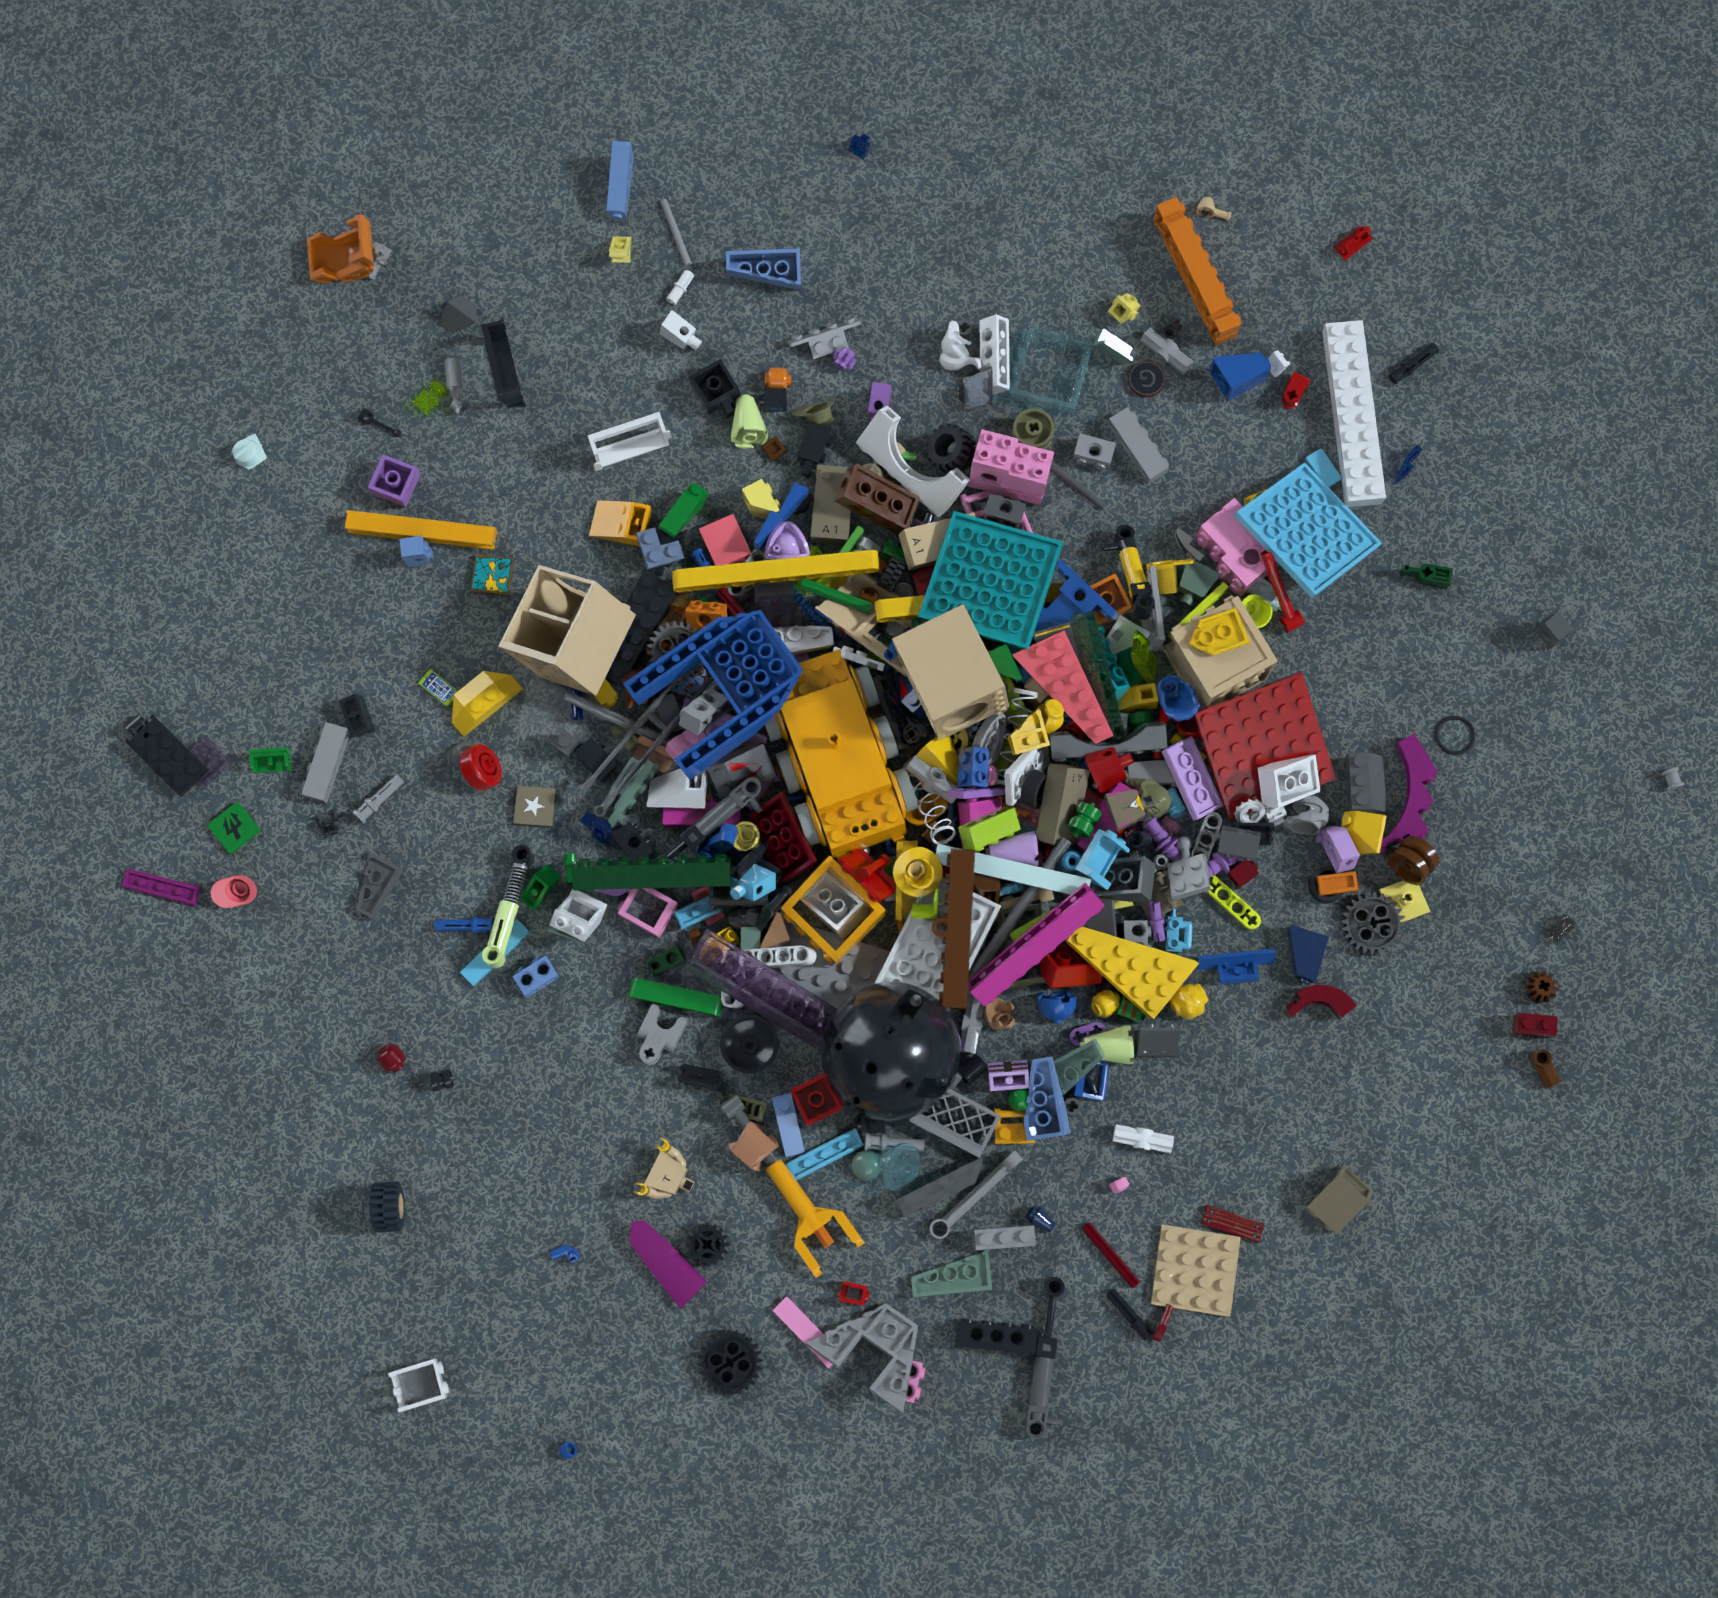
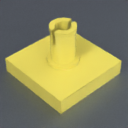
[1378,881,1430,923]

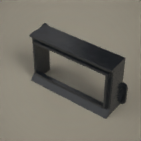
[481,317,526,407]

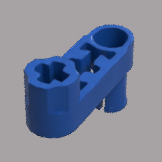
[696,823,738,857]

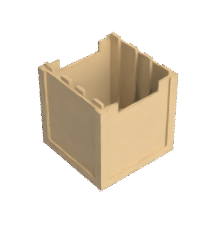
[1163,595,1278,710]

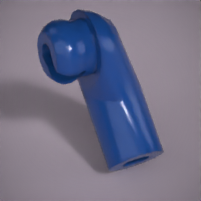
[550,1245,580,1262]

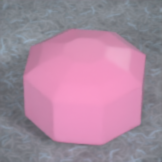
[1109,1177,1129,1193]

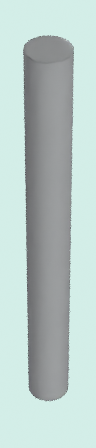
[660,199,692,267]

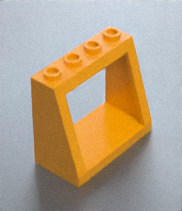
[781,856,885,965]

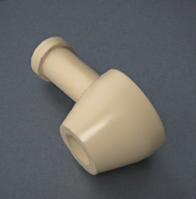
[1196,197,1232,221]

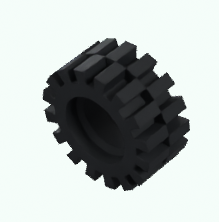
[877,555,906,592]

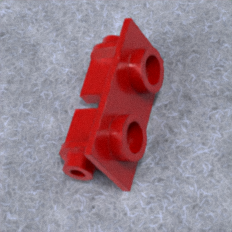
[1333,225,1373,261]

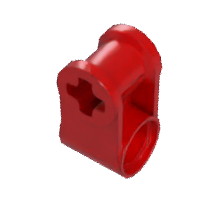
[1282,372,1311,409]

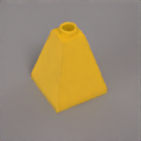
[906,736,959,787]

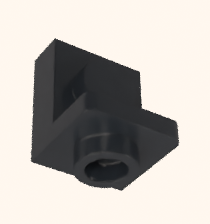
[857,1113,886,1134]

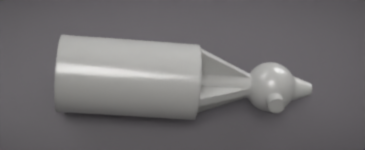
[445,358,464,414]

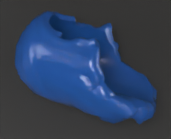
[1157,675,1200,722]

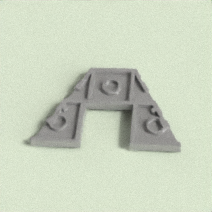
[806,1303,918,1414]

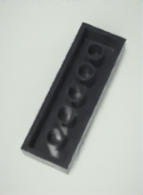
[605,570,679,690]

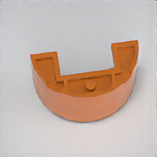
[307,215,374,283]

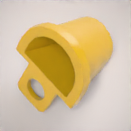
[1146,559,1194,594]

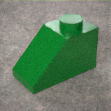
[988,644,1024,682]
[520,864,561,911]

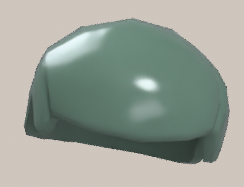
[851,1150,882,1181]

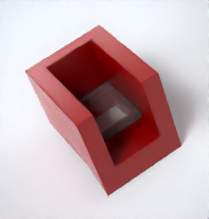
[838,1281,869,1306]

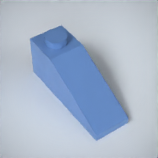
[772,1093,805,1157]

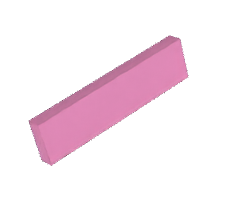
[773,1296,832,1368]

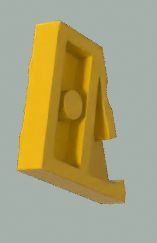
[1008,709,1050,755]

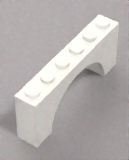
[856,406,970,517]

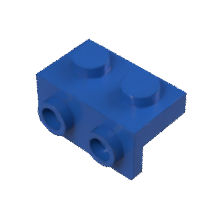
[958,747,989,788]

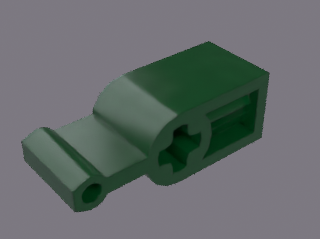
[1399,564,1453,589]

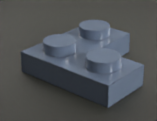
[636,528,684,570]

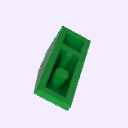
[658,482,709,537]

